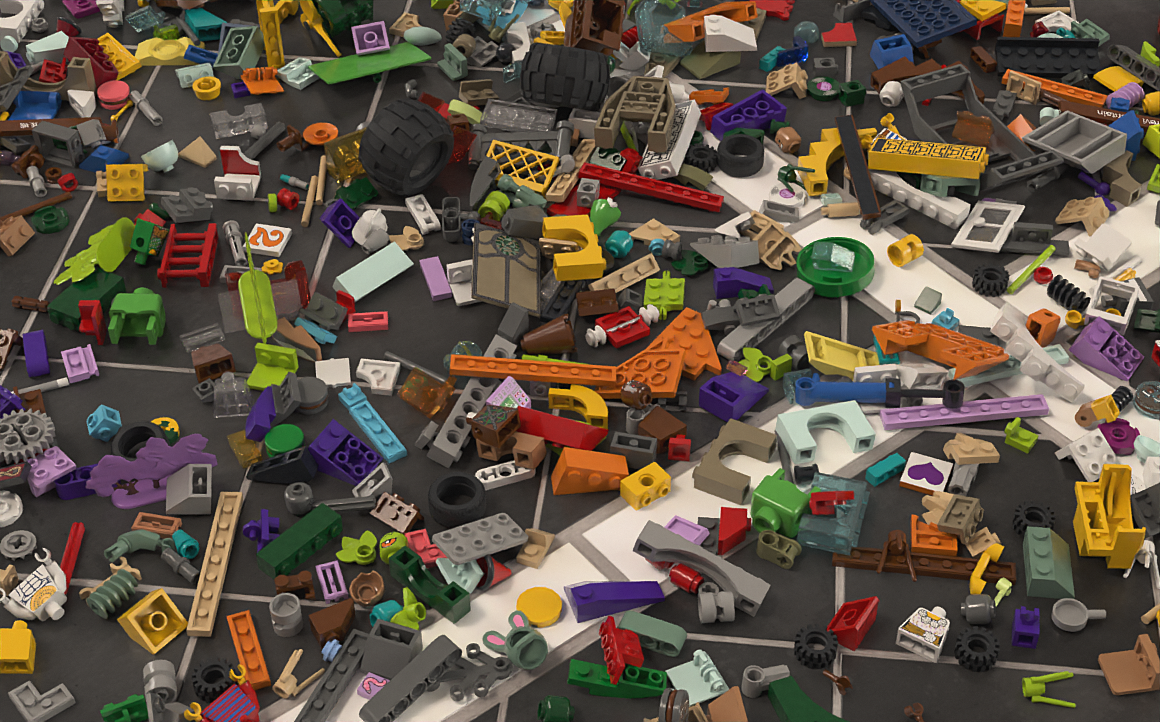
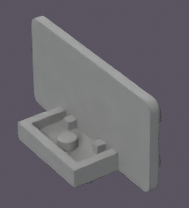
[432,513,529,565]

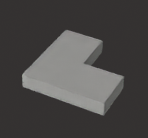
[8,681,76,722]

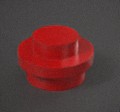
[1033,267,1053,284]

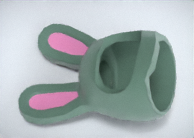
[482,610,548,670]

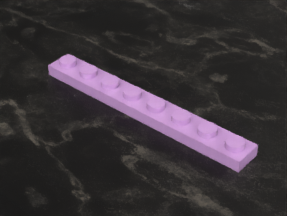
[879,394,1049,430]

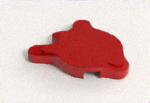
[750,0,795,21]

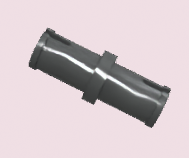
[161,547,201,584]

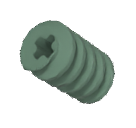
[86,569,138,619]

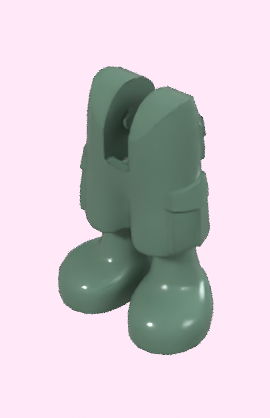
[497,174,547,211]

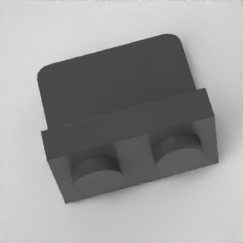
[1130,482,1160,539]

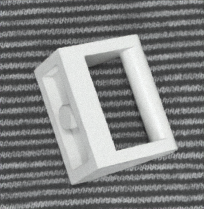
[896,363,948,389]

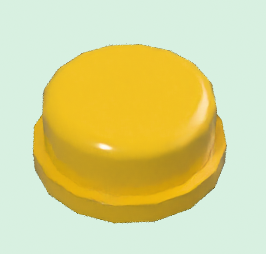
[192,77,221,100]

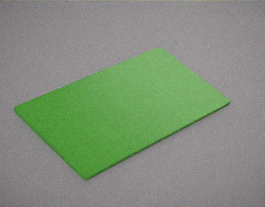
[308,42,431,84]

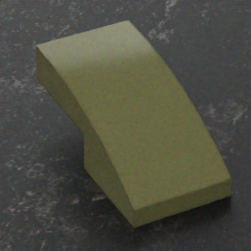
[673,164,713,191]

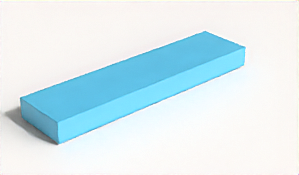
[349,400,407,463]

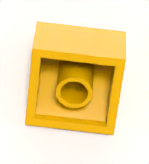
[117,588,188,654]

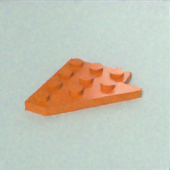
[594,337,686,399]

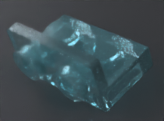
[125,5,166,32]

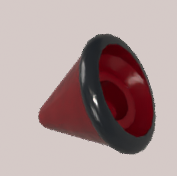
[56,16,82,37]

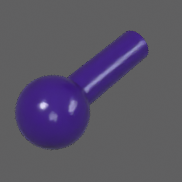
[1077,172,1110,195]

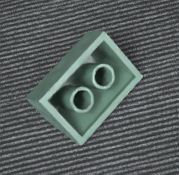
[213,26,265,79]
[1023,526,1075,599]

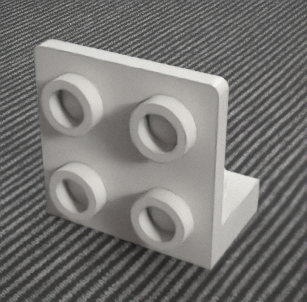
[447,259,482,306]
[853,364,903,414]
[1055,428,1121,482]

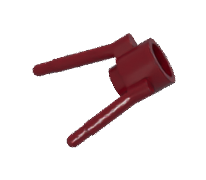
[1030,21,1049,38]

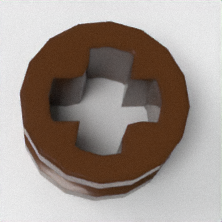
[45,167,63,184]

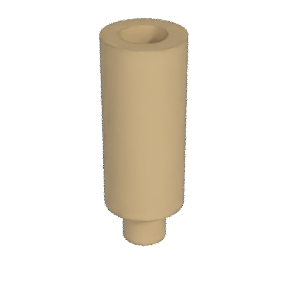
[821,202,859,218]

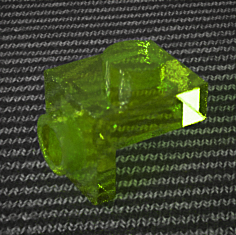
[153,24,180,40]

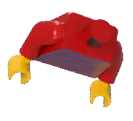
[184,664,260,722]

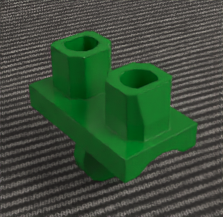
[100,694,148,722]

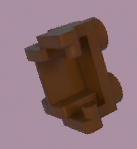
[274,571,316,600]

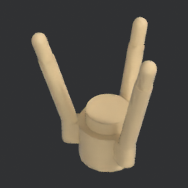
[272,649,325,699]

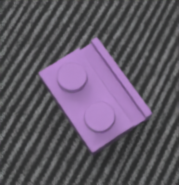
[61,344,99,383]

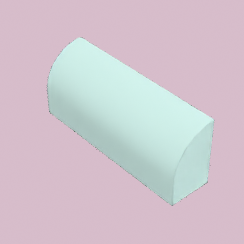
[332,241,414,303]

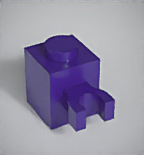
[1012,606,1039,649]

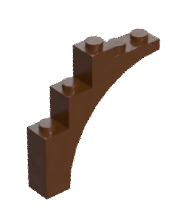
[870,56,985,104]

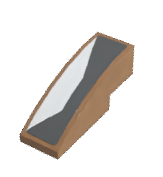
[272,317,322,362]

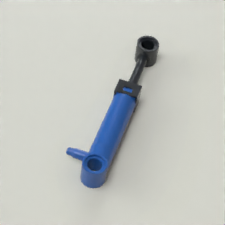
[795,373,965,409]

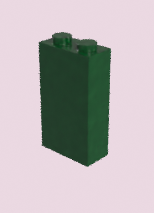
[47,266,127,333]

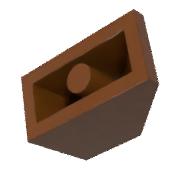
[309,598,356,649]

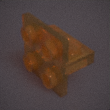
[952,111,995,147]

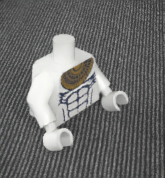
[0,548,67,621]

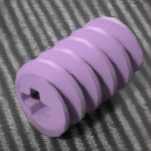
[1106,82,1144,109]

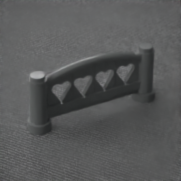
[467,121,574,170]

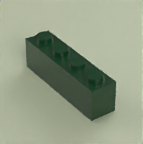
[256,503,343,580]

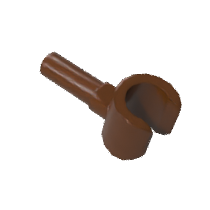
[823,669,853,695]
[904,703,924,722]

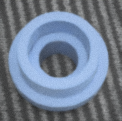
[322,639,342,662]

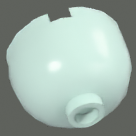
[141,140,178,173]

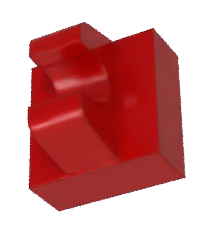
[668,434,691,461]

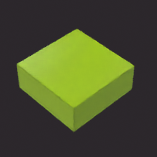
[770,354,792,381]

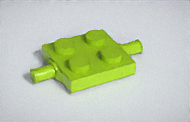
[643,271,685,320]

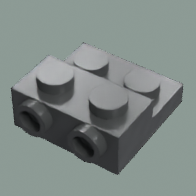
[161,187,213,223]

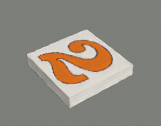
[243,223,292,257]

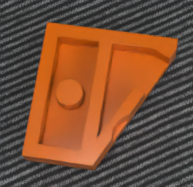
[911,515,958,556]

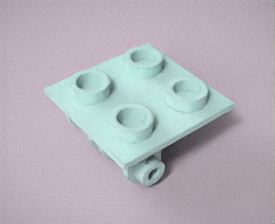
[665,650,729,707]

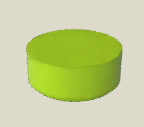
[268,193,277,212]

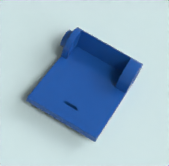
[8,91,61,120]

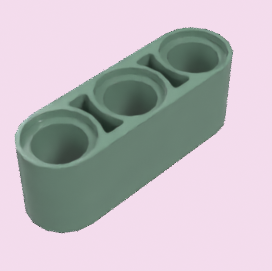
[617,611,687,657]

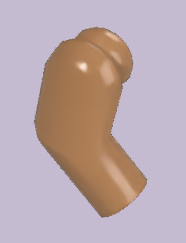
[1074,259,1101,278]

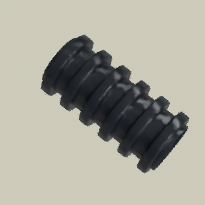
[1111,386,1133,412]

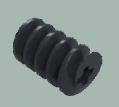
[1047,274,1091,313]

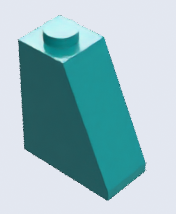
[185,8,227,41]

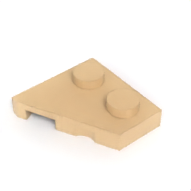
[629,218,680,246]

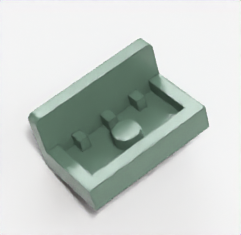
[1071,19,1110,47]

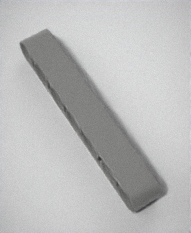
[717,278,815,363]

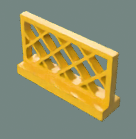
[477,140,560,199]

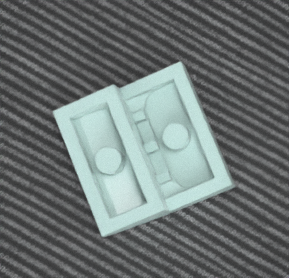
[277,57,320,90]

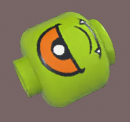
[379,532,409,564]

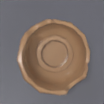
[349,570,385,607]

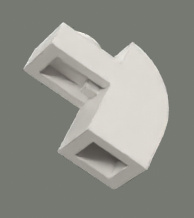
[613,42,651,71]

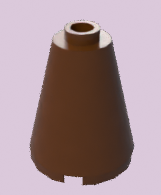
[520,313,578,354]

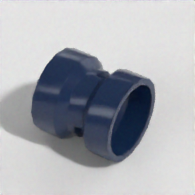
[461,219,479,245]

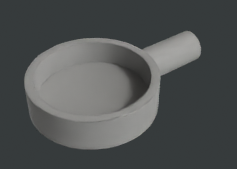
[1051,598,1106,632]

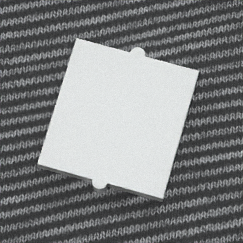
[315,358,351,388]

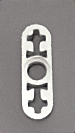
[475,460,536,490]

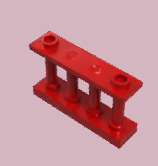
[157,223,219,288]

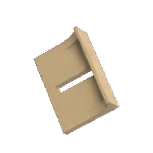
[1006,70,1042,105]

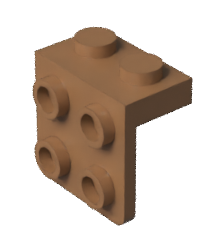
[0,215,35,257]
[1098,634,1160,695]

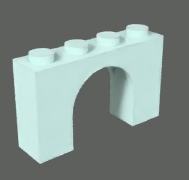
[775,400,876,464]

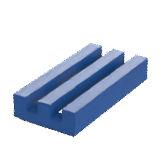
[184,45,218,68]

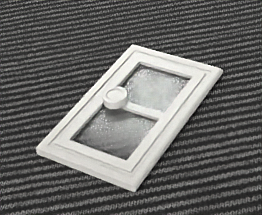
[951,200,1025,253]

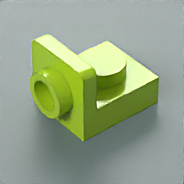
[1004,417,1039,454]

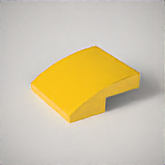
[1093,66,1144,92]

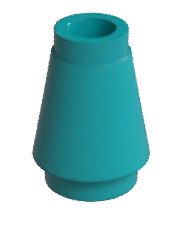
[172,530,199,559]

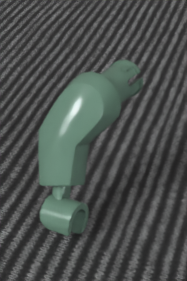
[104,529,175,562]

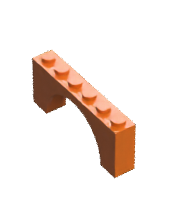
[661,1,758,42]

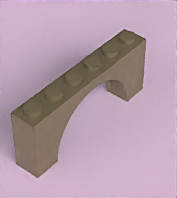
[0,51,97,101]

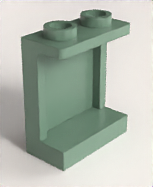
[920,174,980,197]

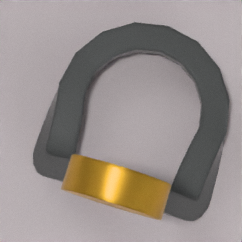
[895,299,920,324]

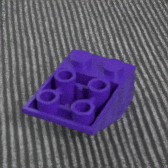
[699,371,769,422]
[308,419,383,486]

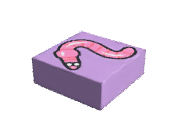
[357,672,390,700]

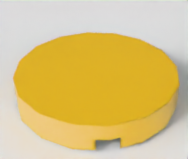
[516,587,562,628]

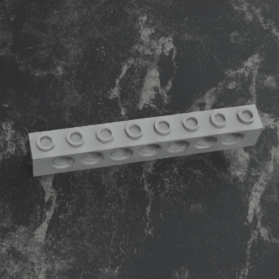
[427,334,517,468]

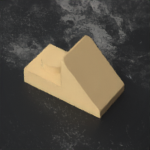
[516,528,555,569]

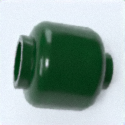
[537,695,575,722]

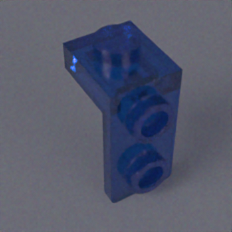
[776,36,809,67]

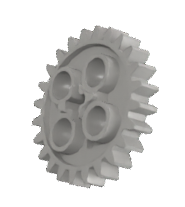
[0,409,56,464]

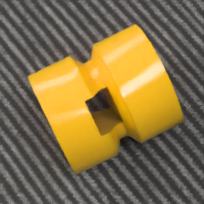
[887,234,924,267]

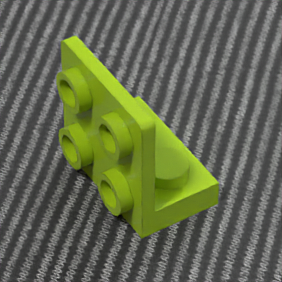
[246,343,299,391]

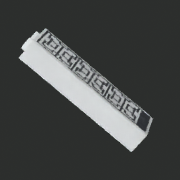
[638,99,701,180]

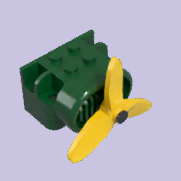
[299,0,373,57]

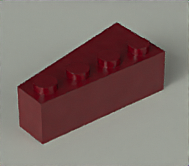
[63,37,119,89]

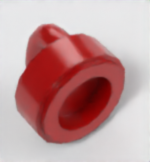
[57,173,78,192]

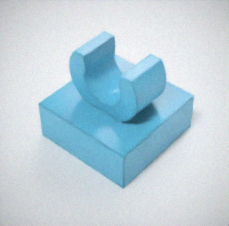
[931,308,960,330]
[338,383,367,410]

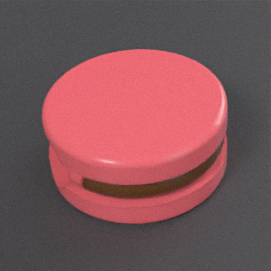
[97,80,131,110]

